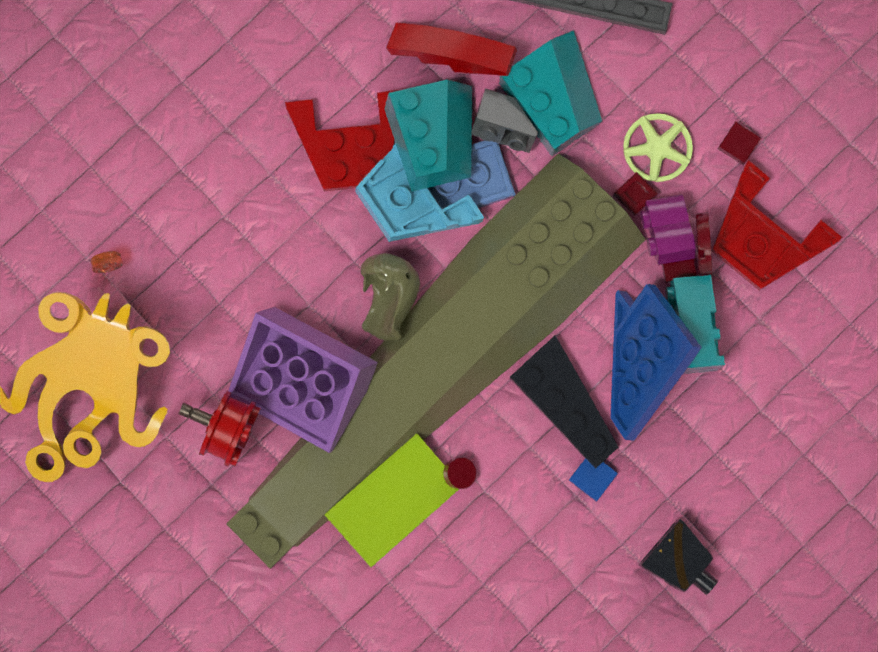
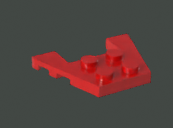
[285,90,399,192]
[711,161,843,290]

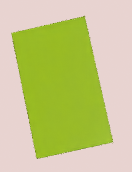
[324,433,459,567]

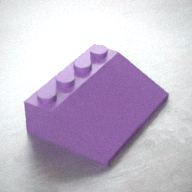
[228,307,378,453]

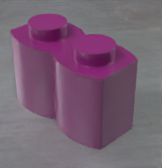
[640,194,696,265]

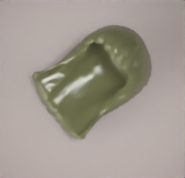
[361,253,420,342]

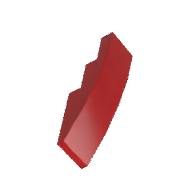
[386,22,517,76]

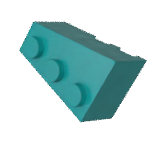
[666,275,725,374]

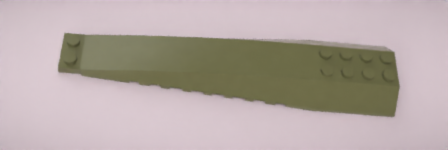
[226,154,646,569]

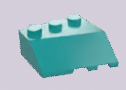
[499,31,602,157]
[384,79,472,192]

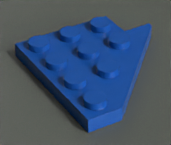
[610,284,702,441]

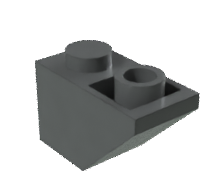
[471,88,537,153]

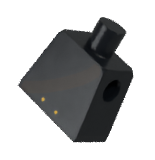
[638,519,718,595]

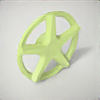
[623,114,693,182]

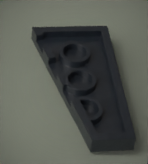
[510,335,618,469]

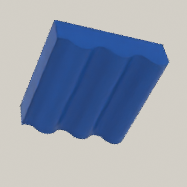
[568,458,618,502]

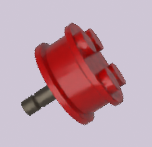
[179,390,261,467]

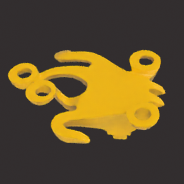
[0,292,170,482]

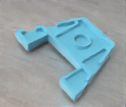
[355,143,484,242]

